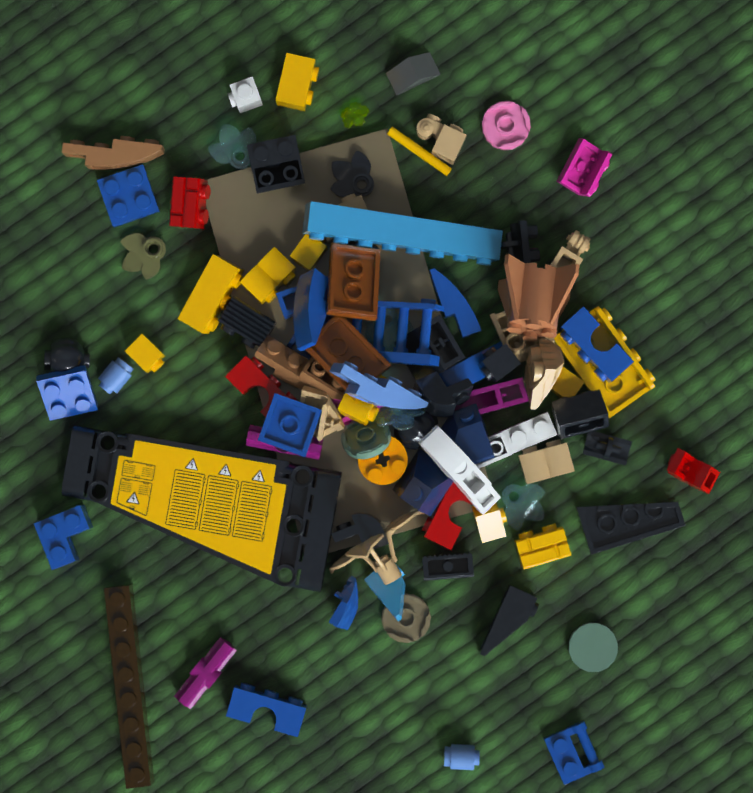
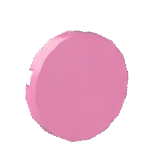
[482,101,531,150]

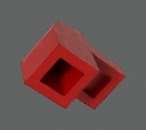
[667,448,720,494]

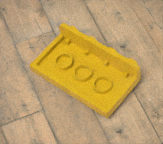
[554,306,655,418]

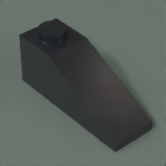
[479,585,539,656]

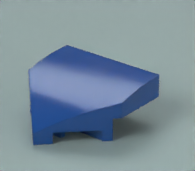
[329,576,358,630]

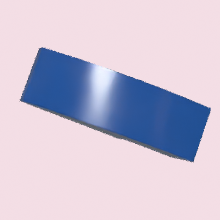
[293,268,328,351]
[429,268,482,338]

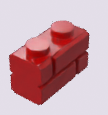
[169,177,211,229]

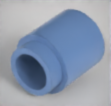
[98,357,134,394]
[444,744,480,770]

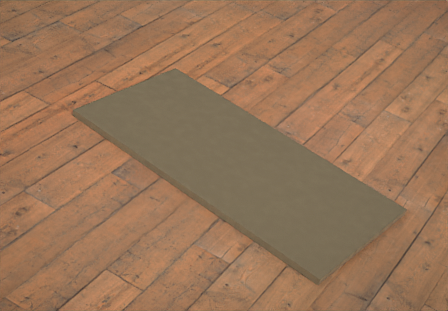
[206,128,489,553]

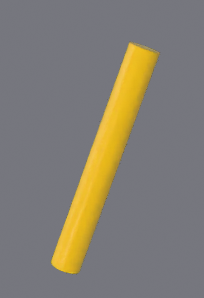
[387,126,452,176]

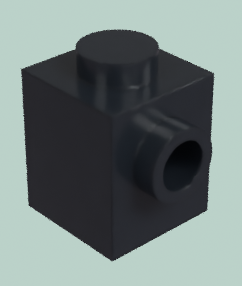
[480,344,521,383]

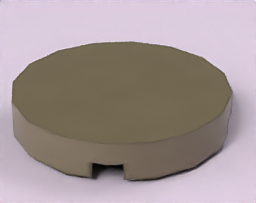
[382,593,431,643]

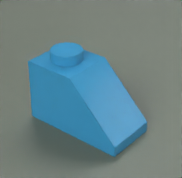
[364,563,406,622]

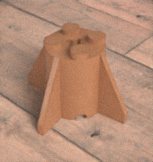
[498,254,580,342]

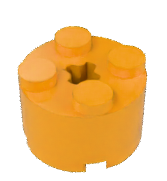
[358,436,408,485]

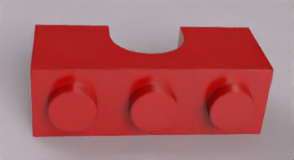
[225,356,298,417]
[422,482,473,550]

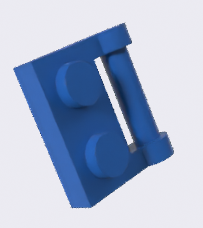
[543,721,605,785]

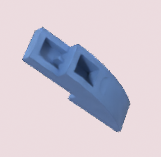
[329,361,428,409]

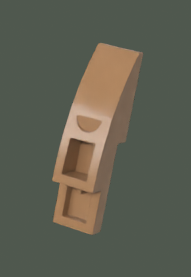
[62,136,165,170]
[254,335,345,400]

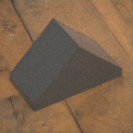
[386,52,440,96]

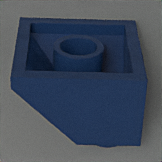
[441,403,495,464]
[392,449,453,516]

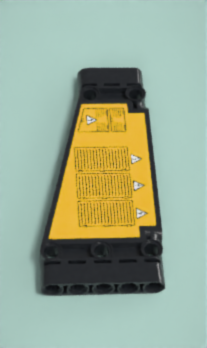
[61,425,342,592]

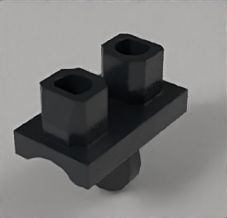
[501,220,541,263]
[582,431,632,465]

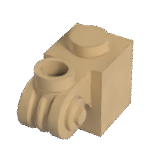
[416,114,466,165]
[550,230,591,268]

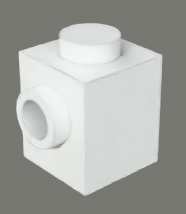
[227,77,263,113]

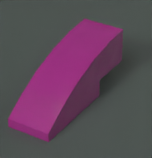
[454,377,529,414]

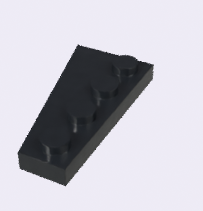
[576,502,686,555]

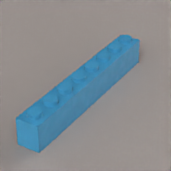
[302,201,503,265]

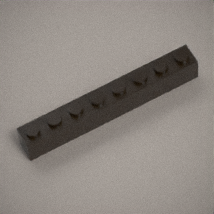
[104,584,154,789]

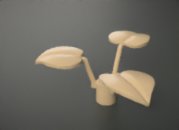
[329,510,425,585]

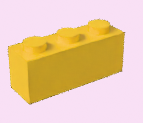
[177,254,244,334]

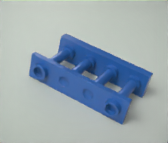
[352,299,444,366]

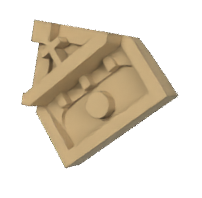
[300,385,345,441]

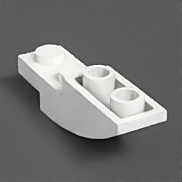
[475,412,557,468]
[418,425,501,515]

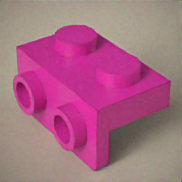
[557,138,612,197]

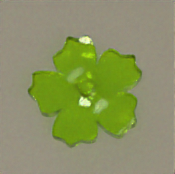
[340,102,370,129]

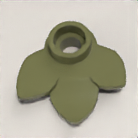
[121,233,166,280]

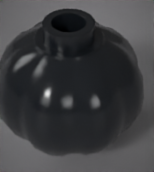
[44,337,90,373]
[393,408,438,450]

